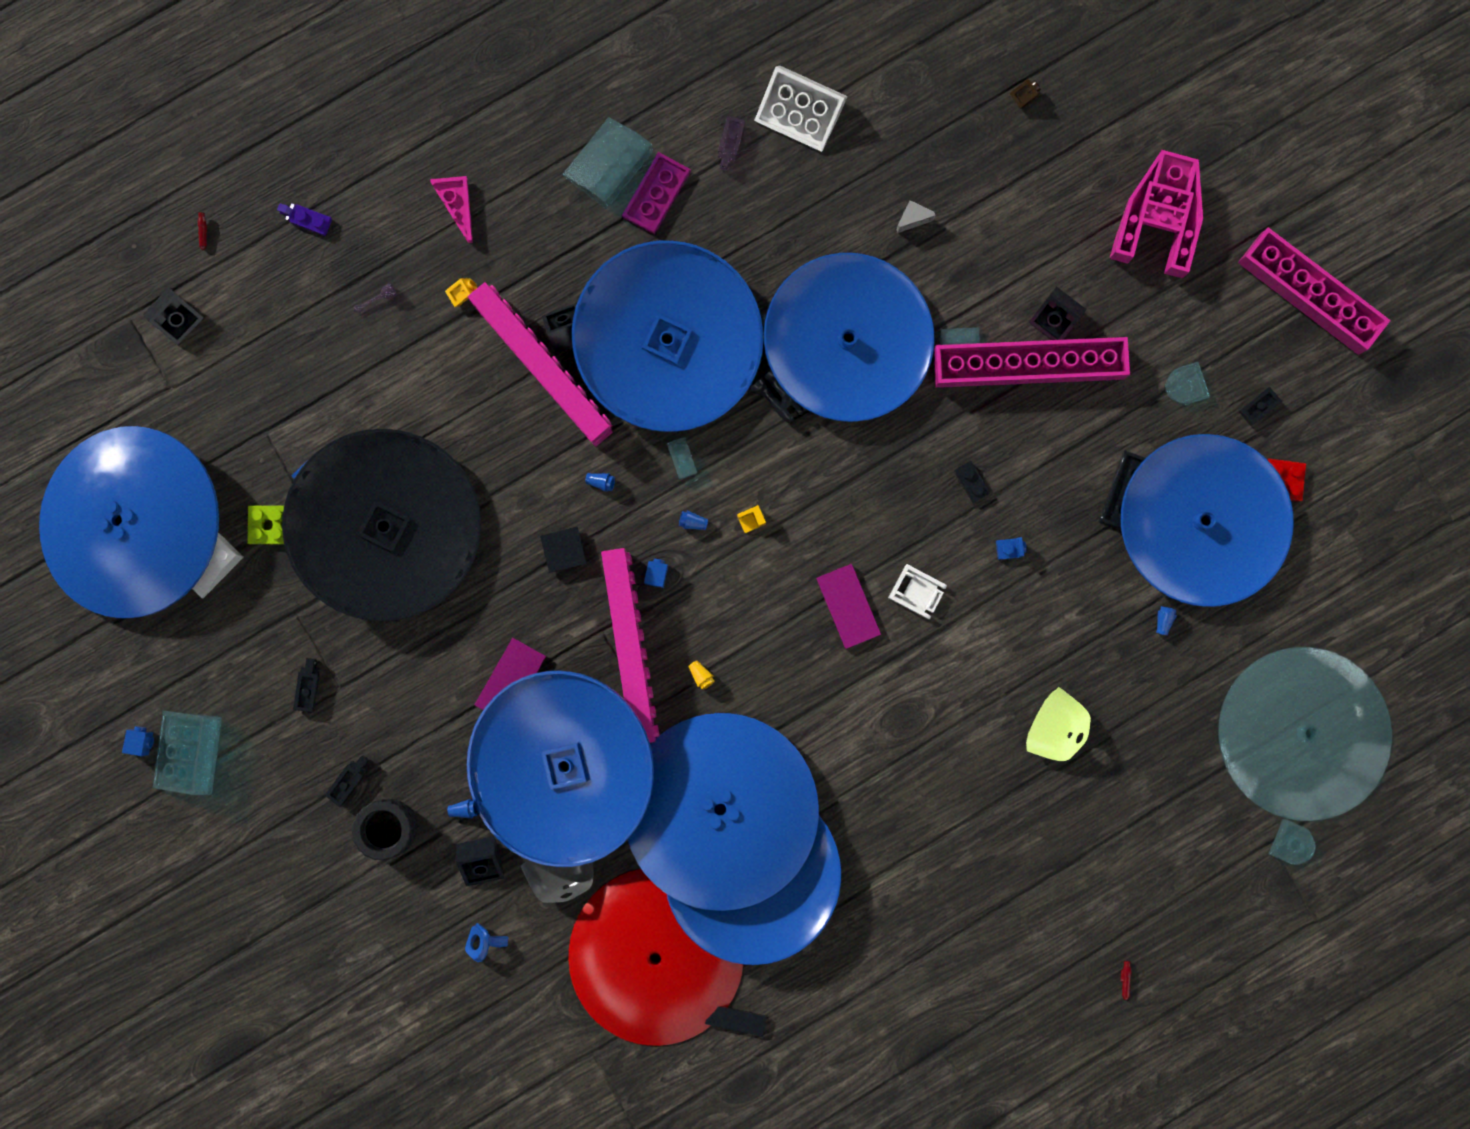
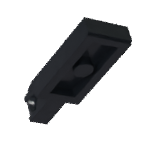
[293,658,320,713]
[324,755,370,807]

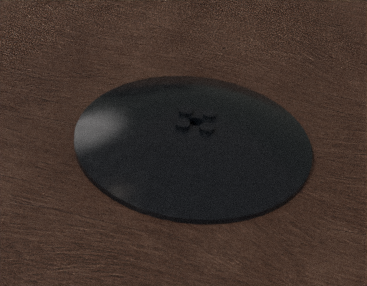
[282,429,481,621]

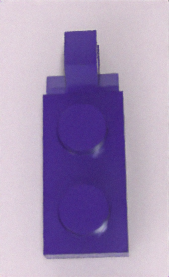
[277,203,332,236]

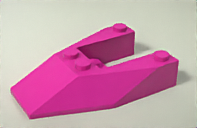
[1110,150,1203,278]

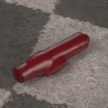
[198,212,207,250]
[1121,961,1131,1000]

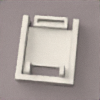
[888,564,947,619]

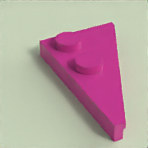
[430,176,473,243]

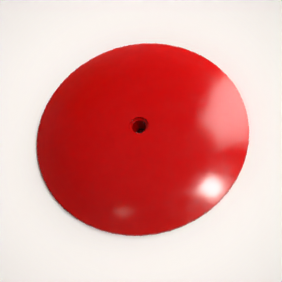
[568,869,743,1046]

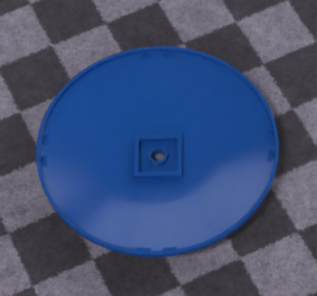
[572,241,763,432]
[39,426,219,618]
[467,671,654,867]
[627,713,819,911]

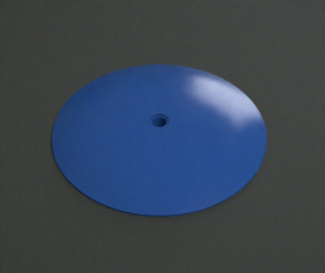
[764,253,934,422]
[1121,434,1294,606]
[667,804,841,965]

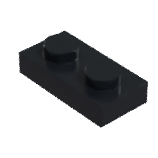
[1238,387,1282,426]
[954,461,990,504]

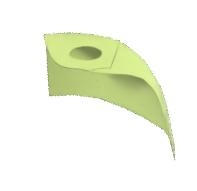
[1026,687,1091,761]

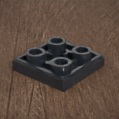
[540,527,587,573]

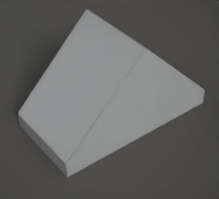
[896,201,935,233]

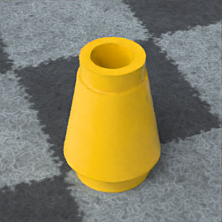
[688,660,715,690]

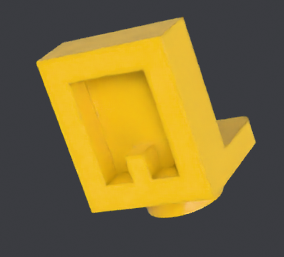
[445,278,477,307]

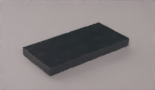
[1098,450,1146,530]

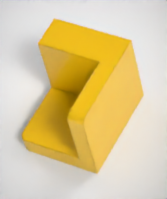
[737,505,766,533]

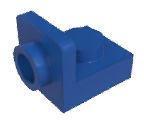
[996,537,1026,560]

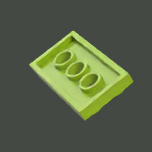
[247,506,284,545]

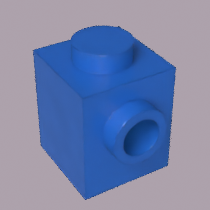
[122,726,154,756]

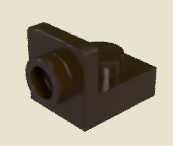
[1010,79,1041,109]

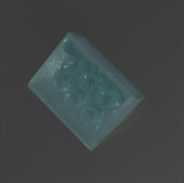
[562,117,653,209]
[153,711,222,795]

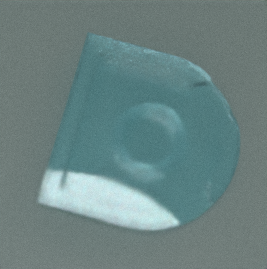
[1165,362,1210,405]
[1269,819,1316,865]

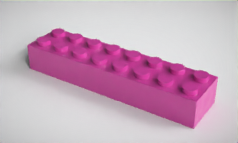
[1238,227,1391,355]

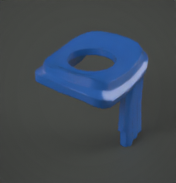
[465,923,509,962]

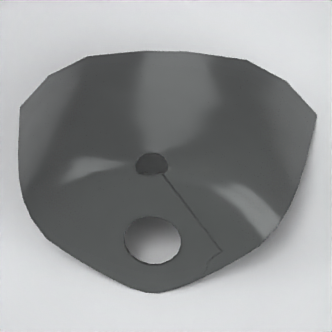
[521,860,594,903]

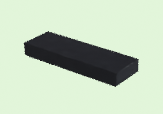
[705,1007,767,1037]

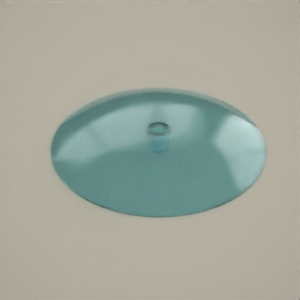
[1218,647,1392,821]

